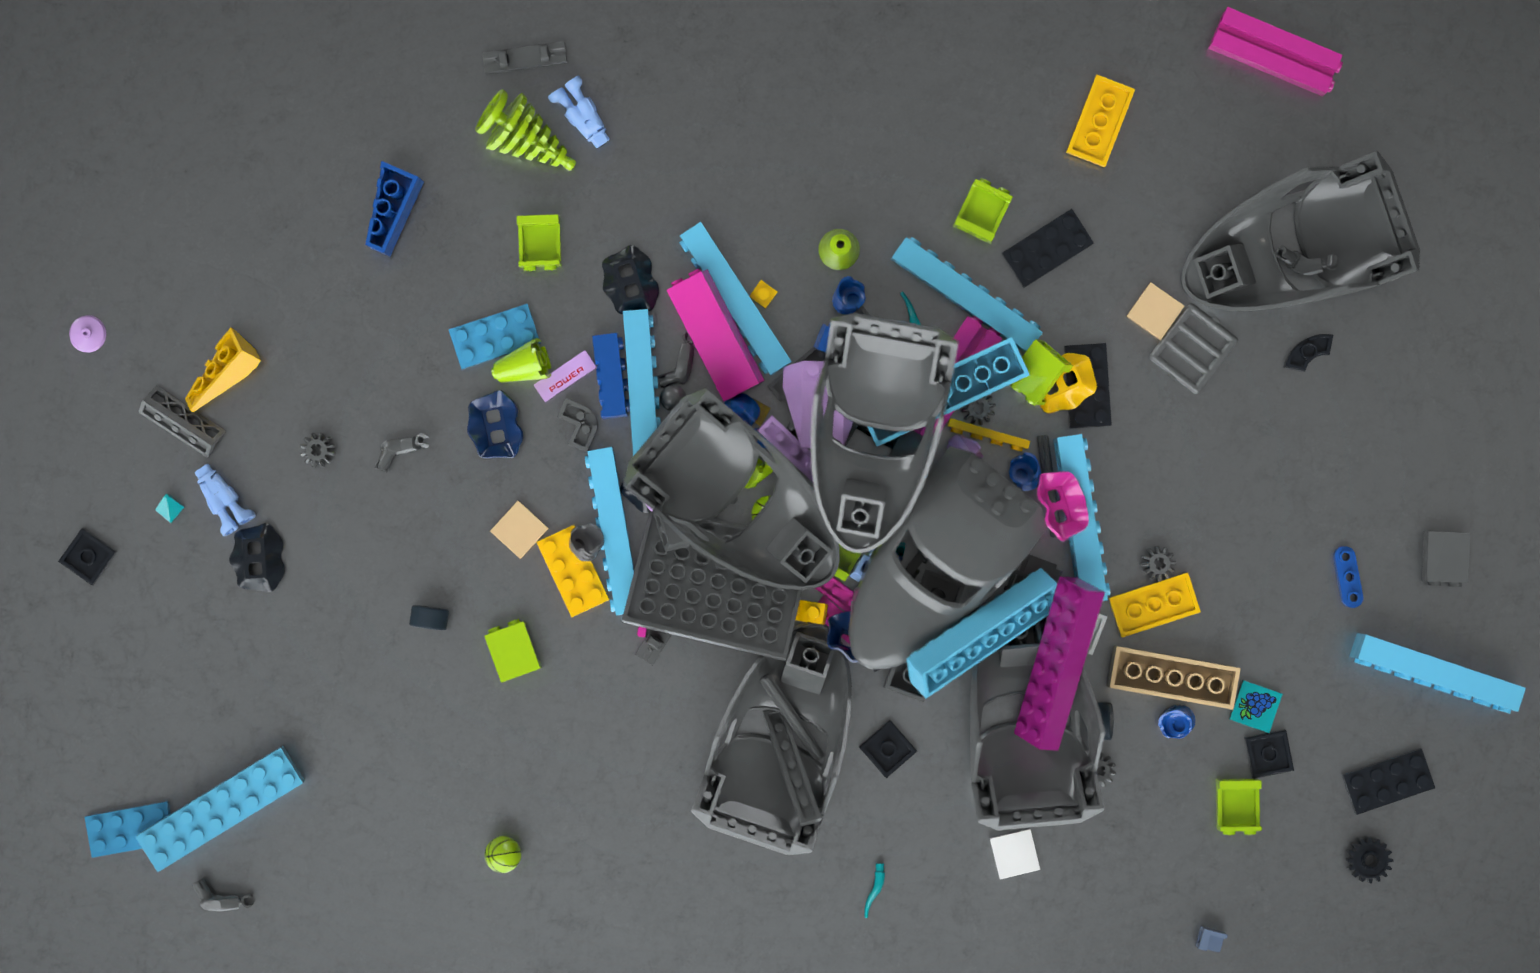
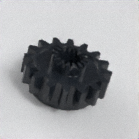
[1346,837,1393,884]

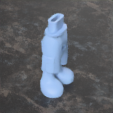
[548,75,610,149]
[195,464,256,537]

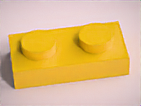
[795,600,828,625]

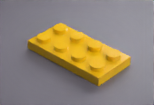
[1066,75,1135,168]
[536,525,610,617]
[1108,572,1201,638]

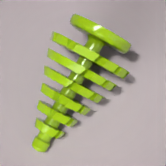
[475,89,576,171]

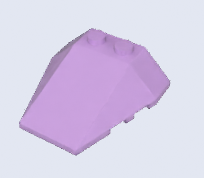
[783,361,853,449]

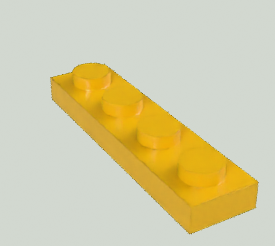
[947,418,1030,452]

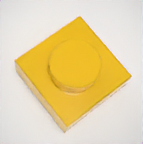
[749,280,778,309]

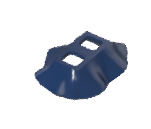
[467,390,523,459]
[827,611,858,663]

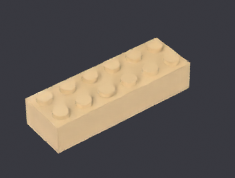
[1107,645,1241,710]

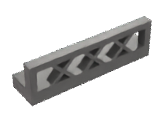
[139,385,225,458]

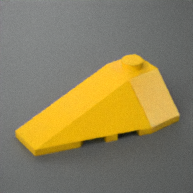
[185,328,261,412]

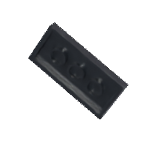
[1001,209,1094,288]
[1064,343,1112,429]
[1342,748,1435,815]

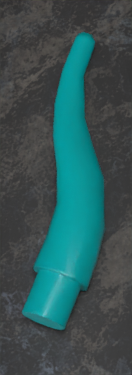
[900,292,922,325]
[864,863,885,918]

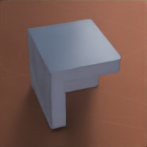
[1195,926,1228,952]

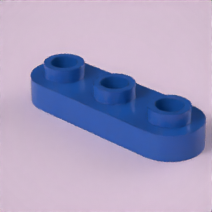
[1333,546,1363,608]

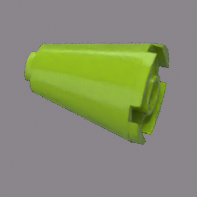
[819,229,860,270]
[491,338,552,382]

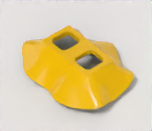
[1040,353,1097,413]

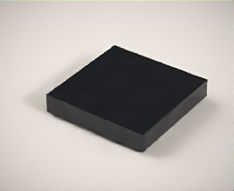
[58,528,117,586]
[859,720,917,779]
[1244,729,1294,779]

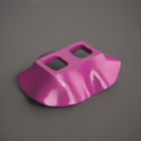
[1037,471,1089,541]

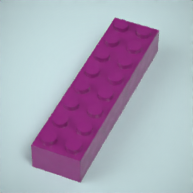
[1014,576,1105,750]

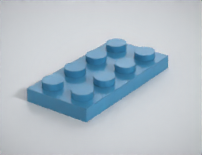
[449,304,541,369]
[84,801,170,858]

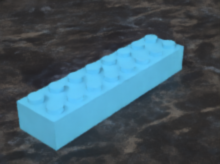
[867,337,1030,446]
[1053,434,1110,601]
[907,568,1057,698]
[1349,633,1526,714]
[136,745,305,872]

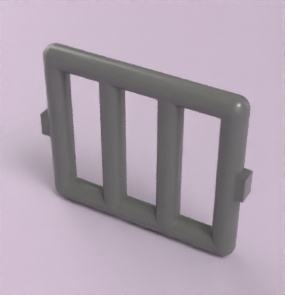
[1149,303,1238,394]

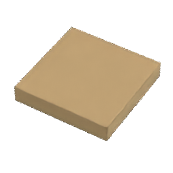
[1126,282,1184,340]
[490,501,549,559]

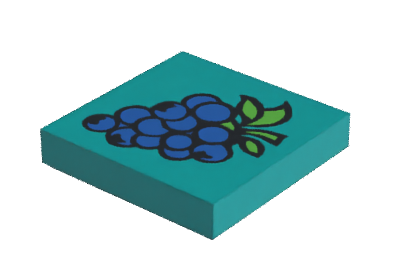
[1229,680,1283,733]

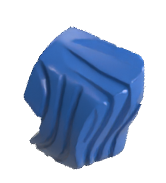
[832,276,866,315]
[724,393,760,427]
[1009,452,1042,491]
[1158,704,1196,739]

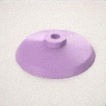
[69,315,106,353]

